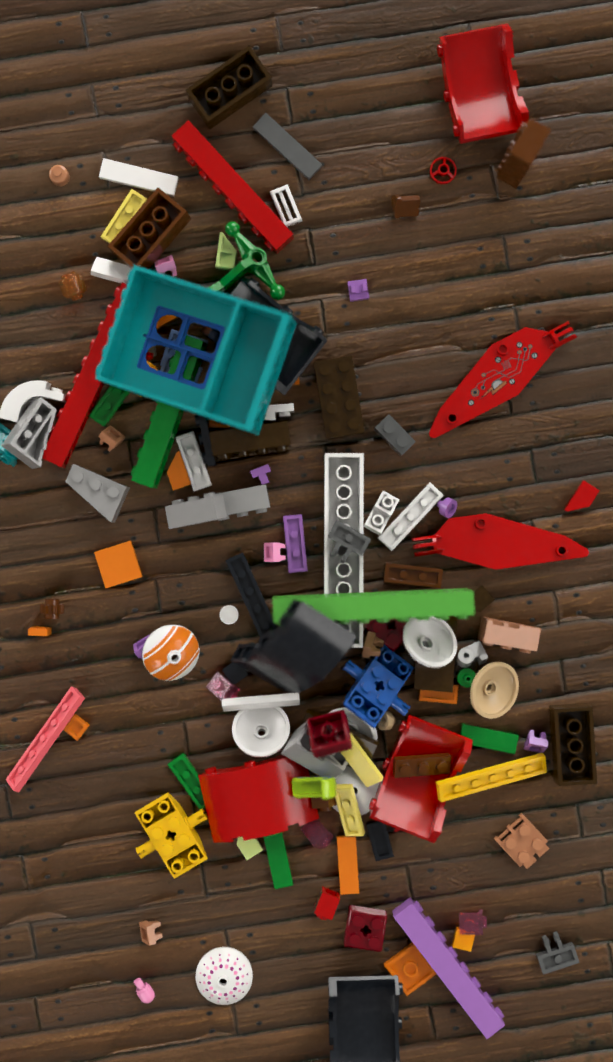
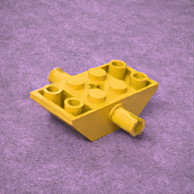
[134,792,208,879]

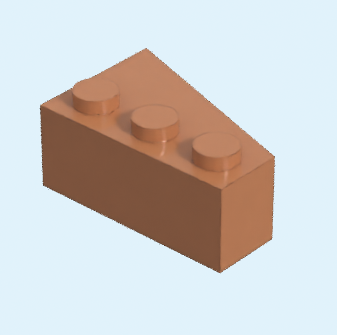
[477,616,541,654]

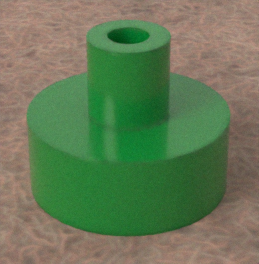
[457,668,476,688]

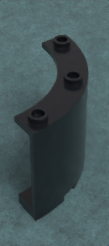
[200,276,328,396]
[230,599,356,693]
[328,975,403,1062]

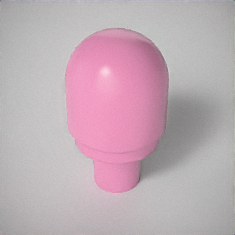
[134,977,155,1004]

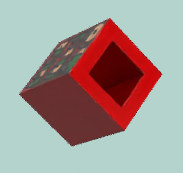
[314,886,340,920]

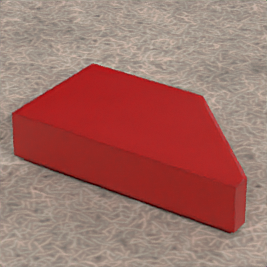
[564,480,600,512]

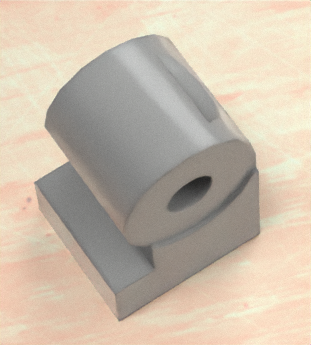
[456,641,489,668]

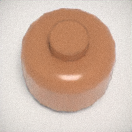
[49,165,70,186]

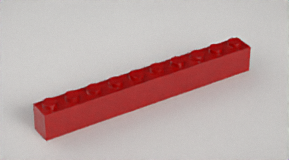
[42,282,127,468]

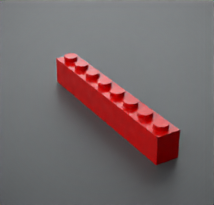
[172,120,294,254]

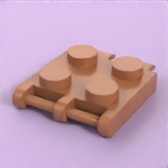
[494,812,550,869]

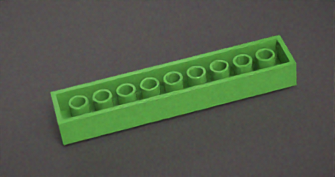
[273,588,474,626]

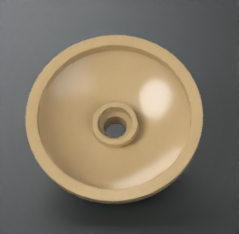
[470,662,519,719]

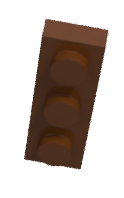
[383,563,443,588]
[393,753,451,778]

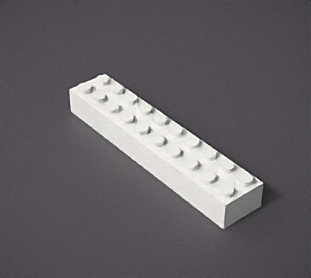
[324,453,364,648]

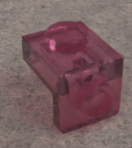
[206,672,240,701]
[301,819,334,849]
[459,910,487,935]

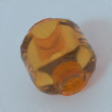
[58,271,87,301]

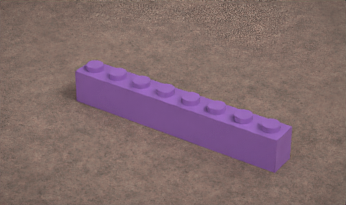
[392,897,505,1039]

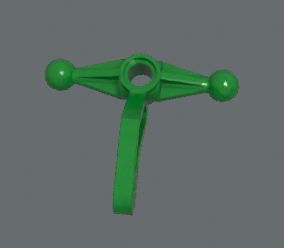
[208,221,285,300]

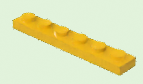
[436,753,547,802]

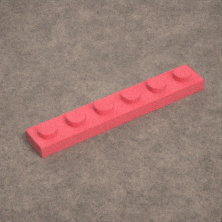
[6,686,85,792]

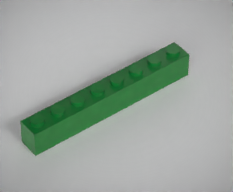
[131,335,207,489]

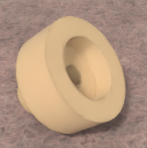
[377,711,396,730]

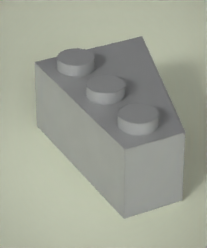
[1,397,57,469]
[65,464,130,523]
[281,721,348,778]

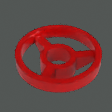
[430,157,457,185]

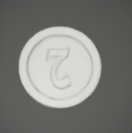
[220,605,239,624]

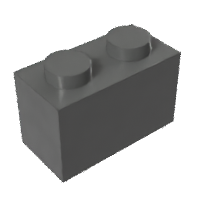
[374,414,416,456]

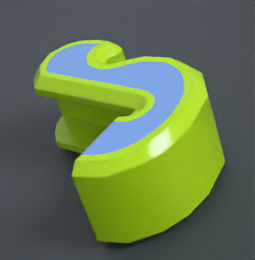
[292,776,337,800]

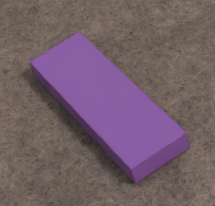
[283,514,308,573]

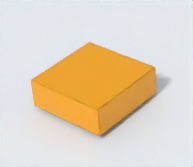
[452,927,475,952]

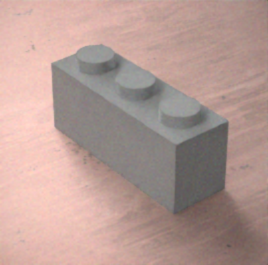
[215,484,270,521]
[165,492,227,529]

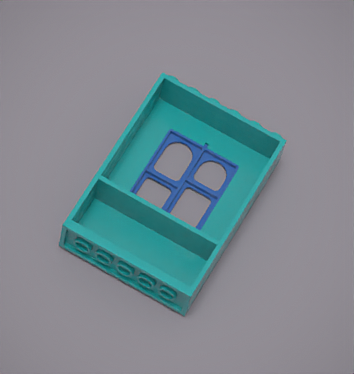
[95,265,297,436]

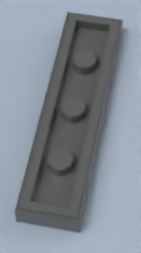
[253,113,322,180]

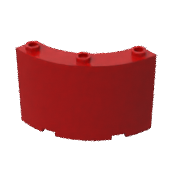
[437,23,529,144]
[368,714,473,843]
[198,754,319,843]

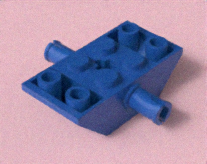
[342,645,414,729]

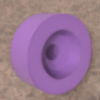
[437,497,457,518]

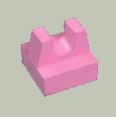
[154,255,177,277]
[264,542,286,562]

